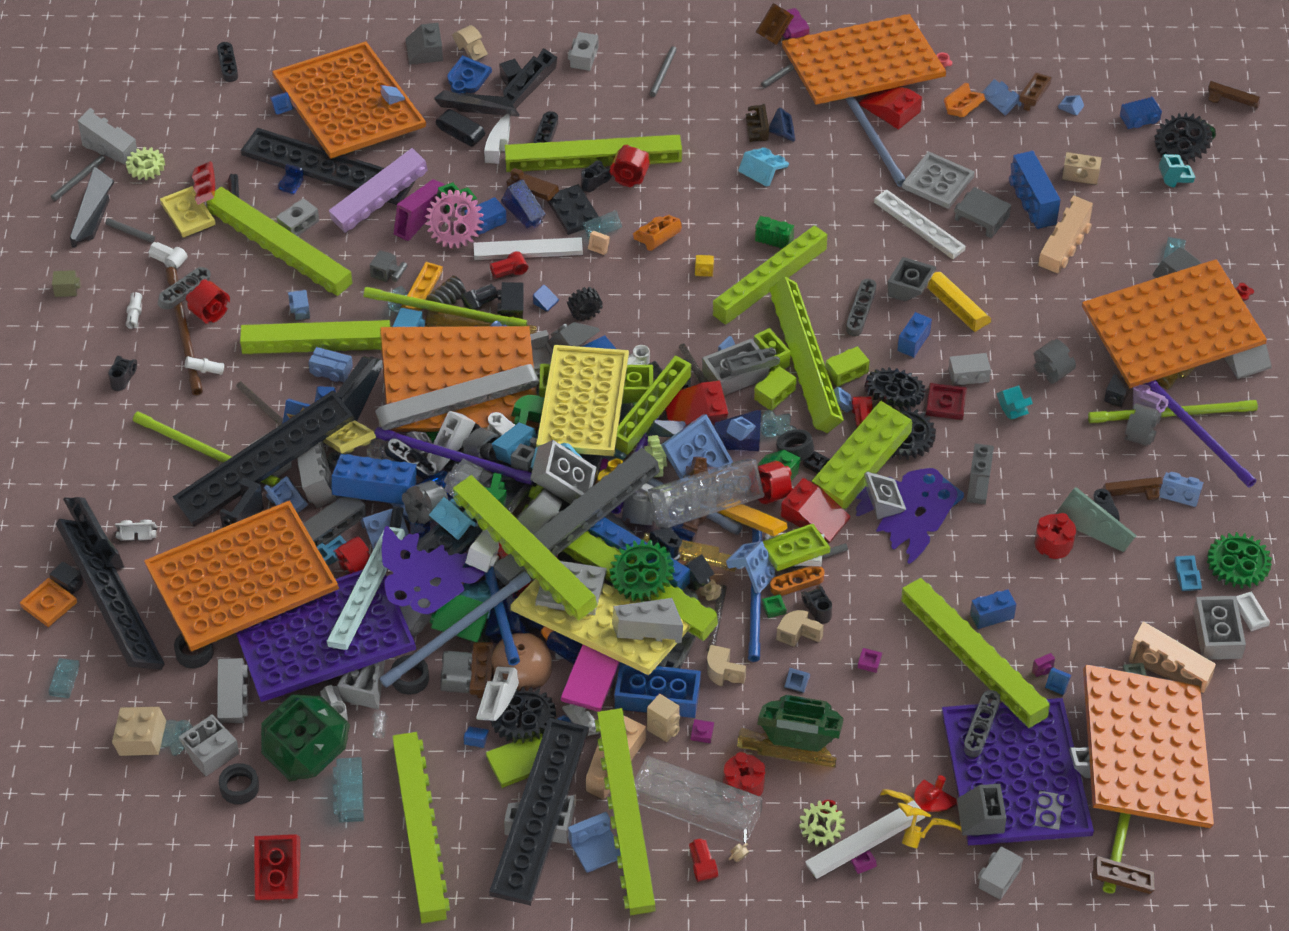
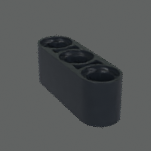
[435,109,486,147]

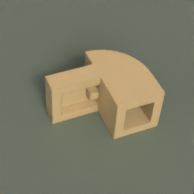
[452,25,488,60]
[776,610,824,647]
[707,645,746,686]

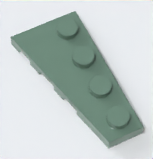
[1055,487,1137,552]

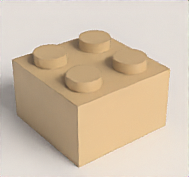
[112,707,166,756]

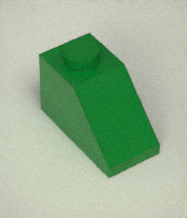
[756,450,800,481]

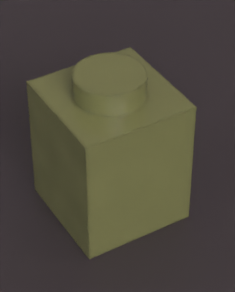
[52,270,81,297]

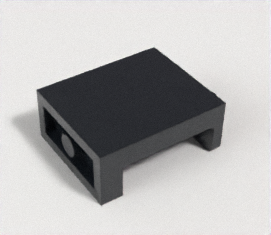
[220,478,264,528]

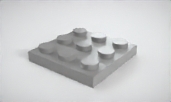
[902,151,975,209]
[536,561,606,615]

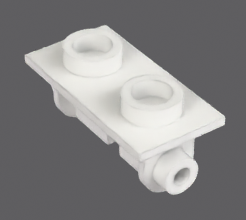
[115,520,157,541]
[562,704,599,736]

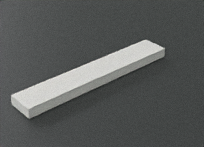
[874,190,966,259]
[474,237,583,260]
[805,800,925,879]

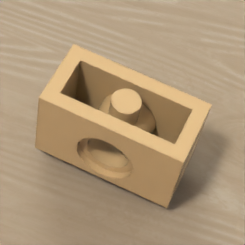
[1062,152,1102,185]
[647,694,680,742]

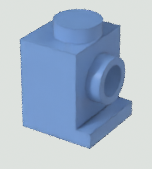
[288,290,310,320]

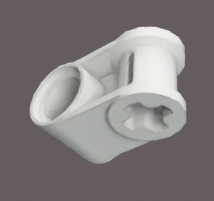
[487,412,515,436]

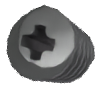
[426,275,466,305]

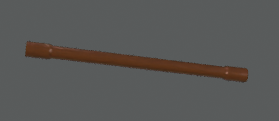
[165,267,203,396]

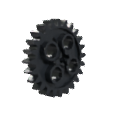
[1154,112,1212,164]
[864,367,926,409]
[891,407,936,460]
[491,687,557,744]

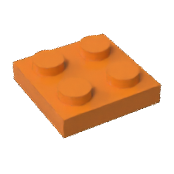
[20,578,77,627]

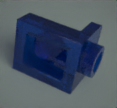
[278,164,304,195]

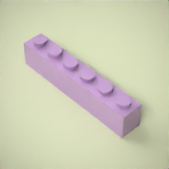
[329,148,428,233]

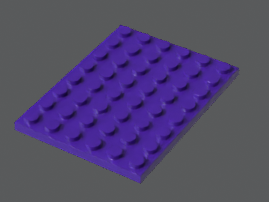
[236,570,416,702]
[941,698,1094,846]

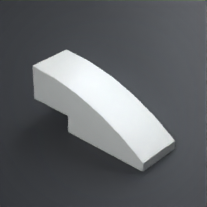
[484,114,510,164]
[476,667,519,721]

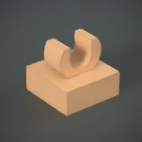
[588,231,610,255]

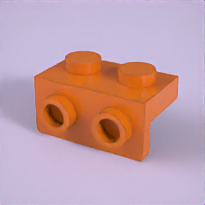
[944,83,985,117]

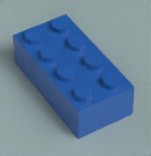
[1009,151,1061,229]
[332,454,417,505]
[614,662,701,718]

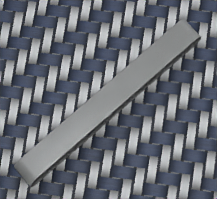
[375,364,539,430]

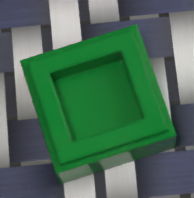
[761,595,787,618]

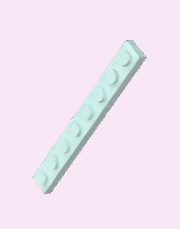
[327,527,405,650]

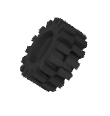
[567,287,603,321]

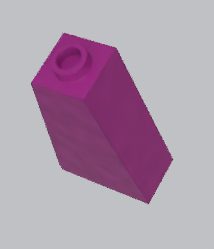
[393,179,445,241]

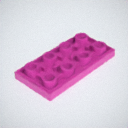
[561,645,620,712]

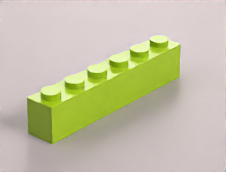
[615,355,691,455]

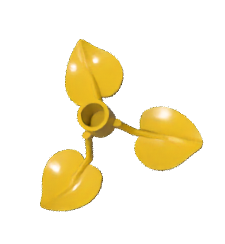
[880,789,966,848]

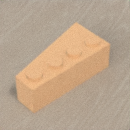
[1038,195,1093,273]
[1129,622,1216,693]
[586,709,646,800]

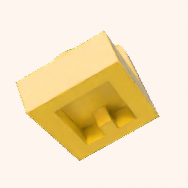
[695,255,714,277]

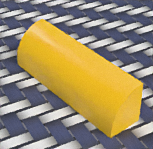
[927,272,991,332]

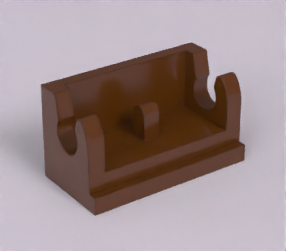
[756,3,794,45]

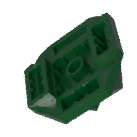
[261,695,350,782]
[757,695,844,752]

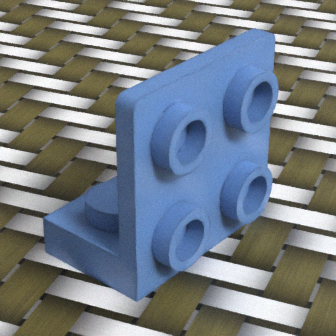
[360,506,409,550]
[726,541,775,593]
[568,812,621,873]

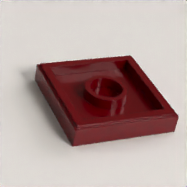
[926,383,967,420]

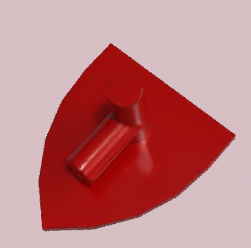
[914,775,957,812]

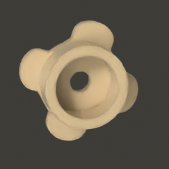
[700,579,721,601]
[729,843,749,863]

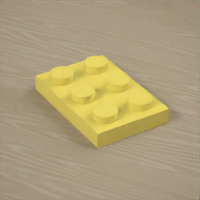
[160,186,216,237]
[323,420,376,454]

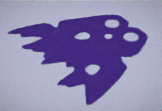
[856,468,958,564]
[382,526,486,614]

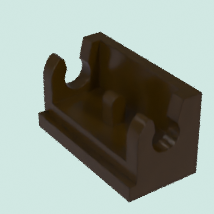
[746,104,769,142]

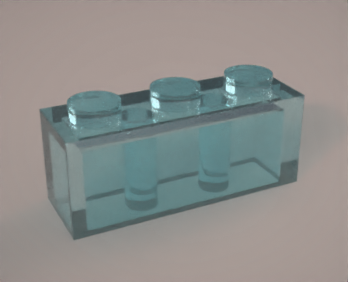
[333,757,364,823]

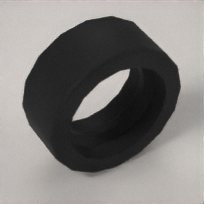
[776,429,814,461]
[174,634,214,669]
[390,655,429,695]
[218,763,259,804]

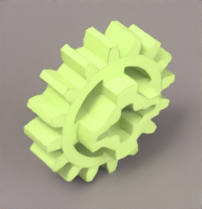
[126,147,165,180]
[644,435,667,478]
[799,801,845,847]

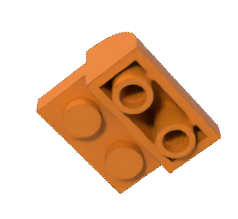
[633,215,682,251]

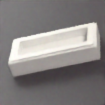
[1236,592,1270,631]

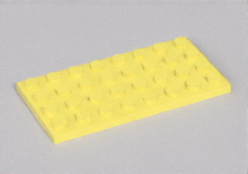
[536,345,629,456]
[511,579,690,675]

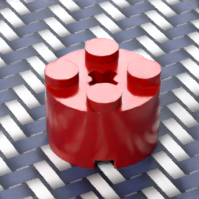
[610,145,650,187]
[186,279,230,324]
[750,461,793,504]
[1034,513,1076,559]
[334,536,370,575]
[723,752,765,802]

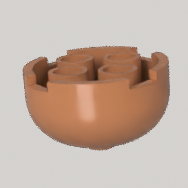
[492,633,552,691]

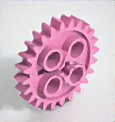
[425,190,484,249]

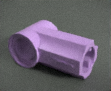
[1133,384,1168,413]

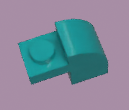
[1159,154,1196,188]
[996,385,1033,419]

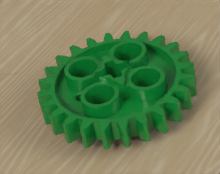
[1207,532,1272,589]
[609,539,675,602]

